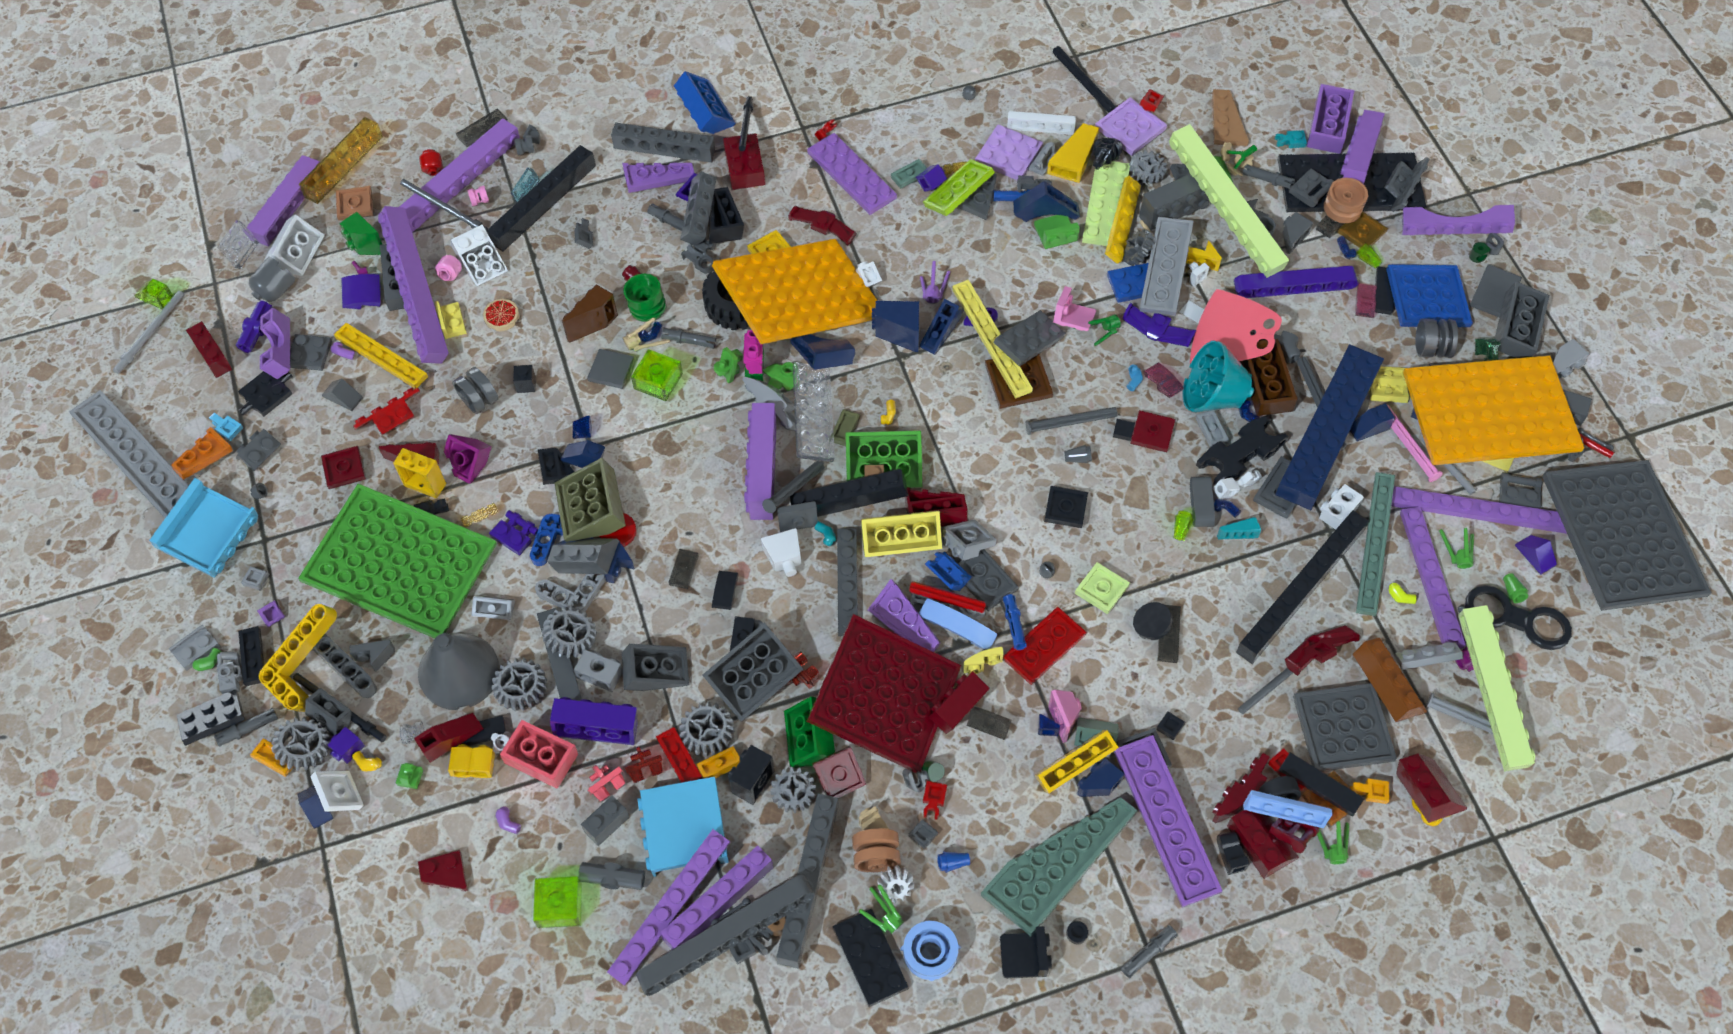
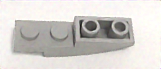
[742,377,801,431]

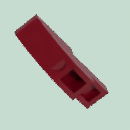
[1212,753,1270,823]

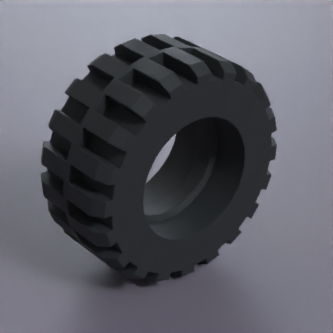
[702,269,749,331]

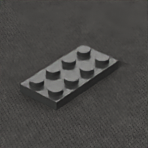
[993,310,1066,366]

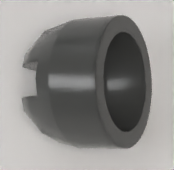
[962,85,976,100]
[250,483,268,499]
[1039,561,1055,579]

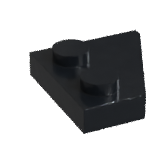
[538,447,575,485]

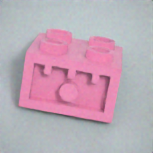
[1053,286,1096,331]

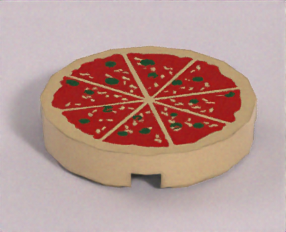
[483,299,520,331]

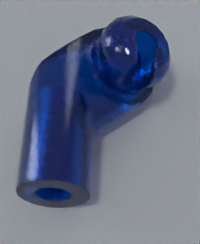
[638,322,662,342]
[1238,400,1260,422]
[1214,498,1241,518]

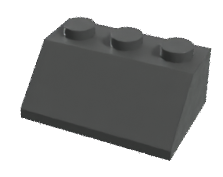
[547,538,619,574]

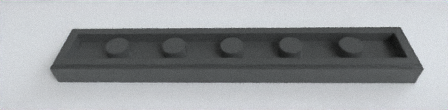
[537,608,582,701]

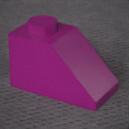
[444,434,492,484]

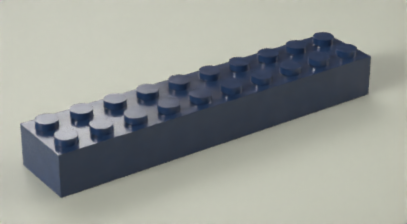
[1275,344,1384,511]

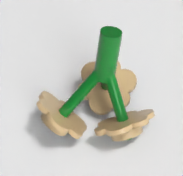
[1220,142,1257,176]

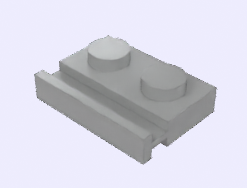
[169,624,221,671]

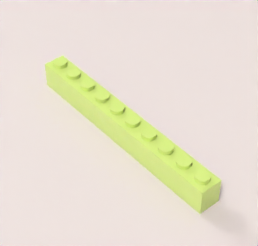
[1169,124,1289,278]

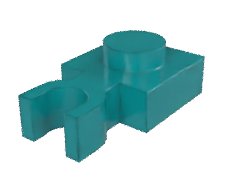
[1275,130,1307,148]

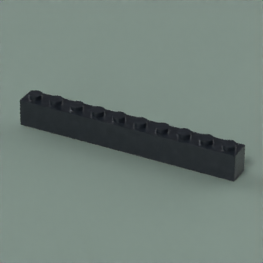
[1236,510,1369,664]

